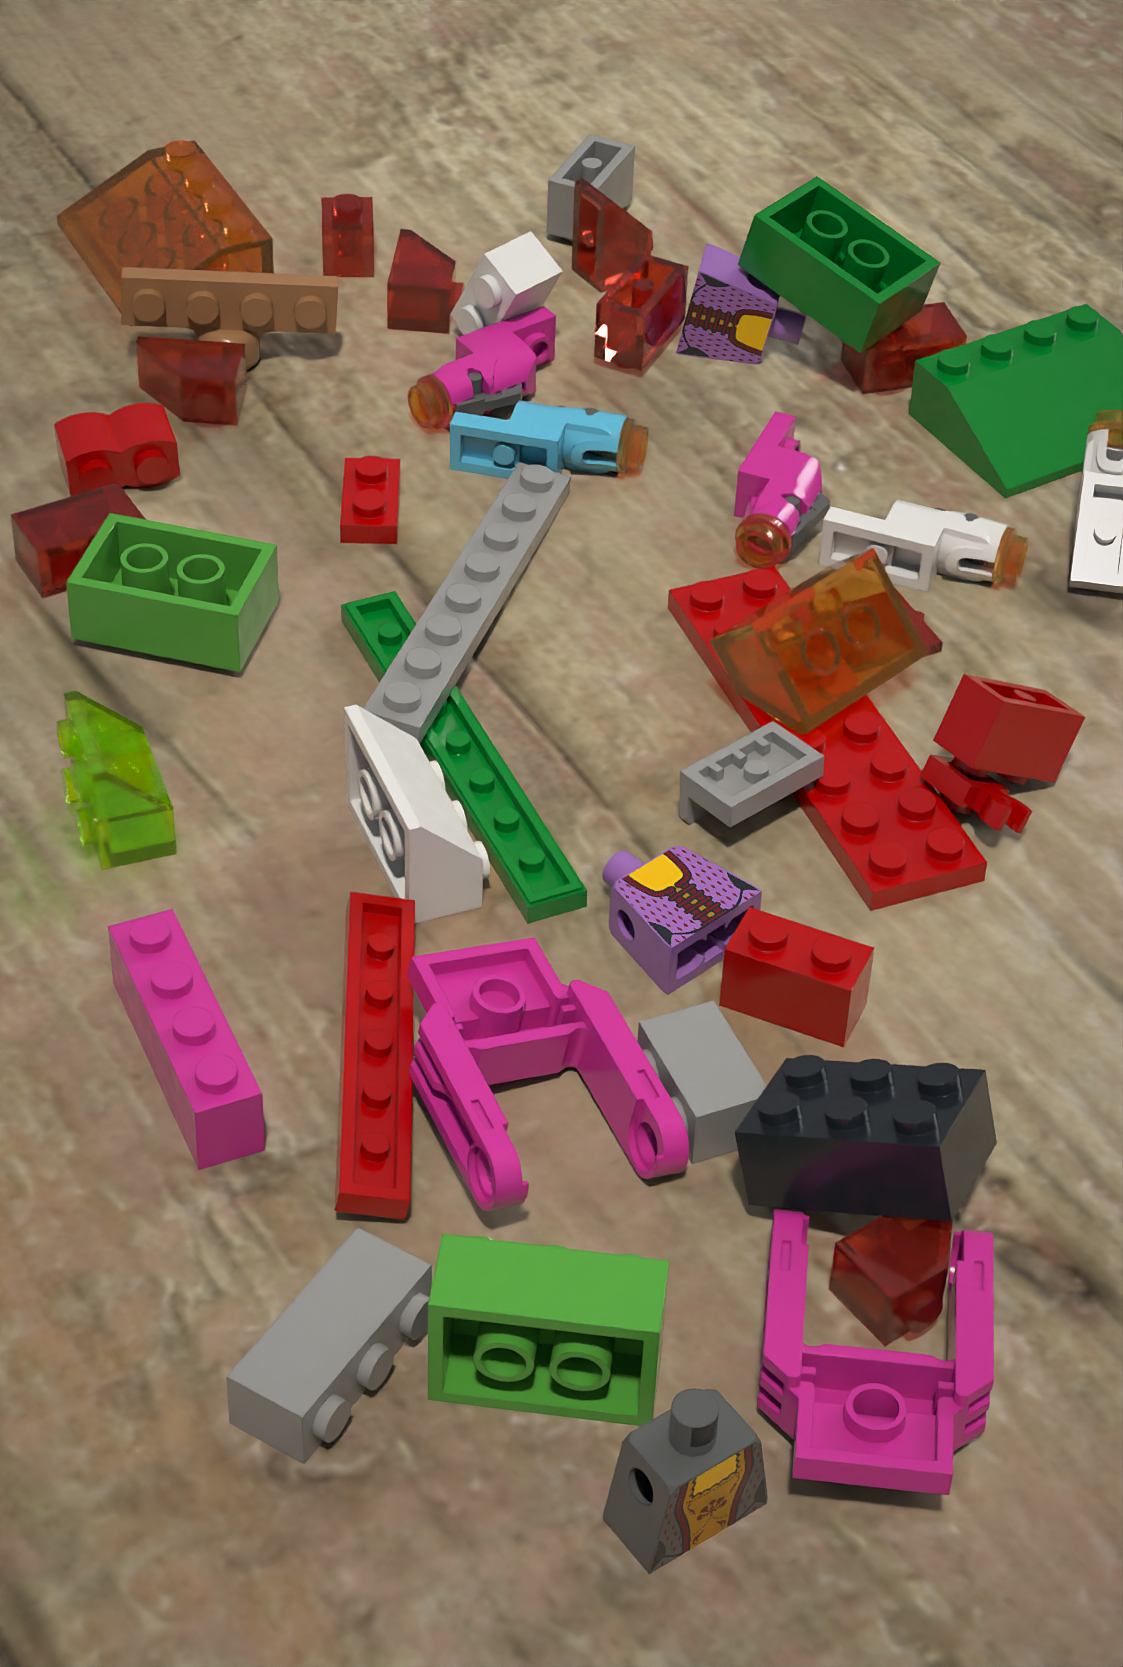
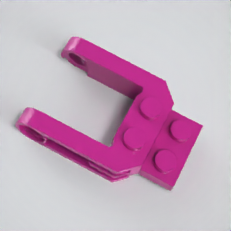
[407,937,689,1211]
[757,1209,994,1495]

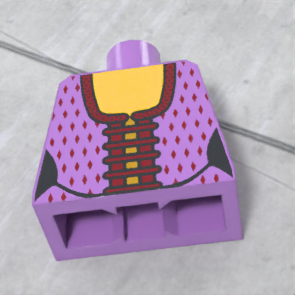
[676,243,807,364]
[602,846,762,995]

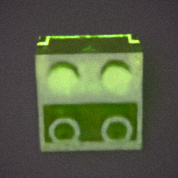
[56,691,177,870]

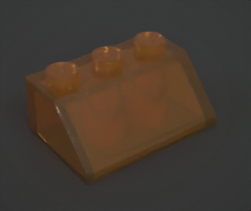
[709,548,929,735]

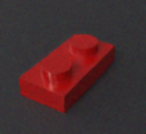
[340,456,400,544]

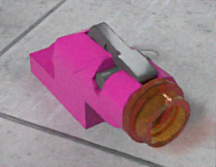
[408,306,556,429]
[734,411,830,569]

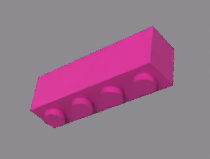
[108,909,265,1170]

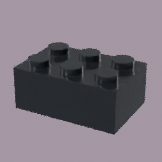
[734,1055,997,1222]

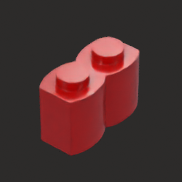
[54,403,180,497]

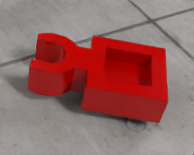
[920,754,1032,833]

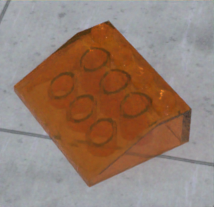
[57,140,274,326]

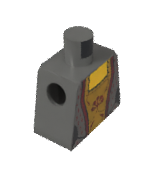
[603,1388,768,1574]

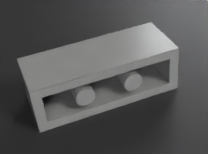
[226,1227,432,1464]

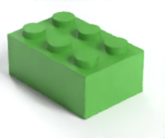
[66,513,279,672]
[428,1234,669,1426]

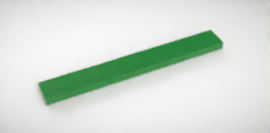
[341,591,587,924]

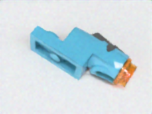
[450,400,649,479]

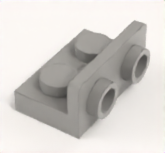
[679,721,824,827]

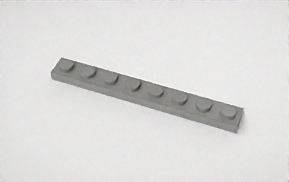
[363,462,571,744]

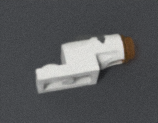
[1069,410,1123,594]
[819,500,1029,592]

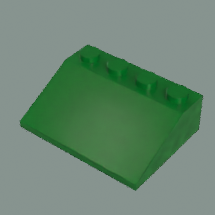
[909,304,1123,498]

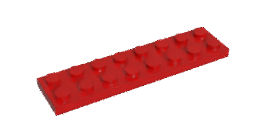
[668,566,988,911]

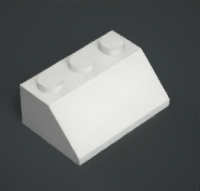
[344,705,490,924]

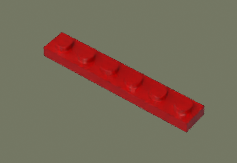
[334,892,415,1220]

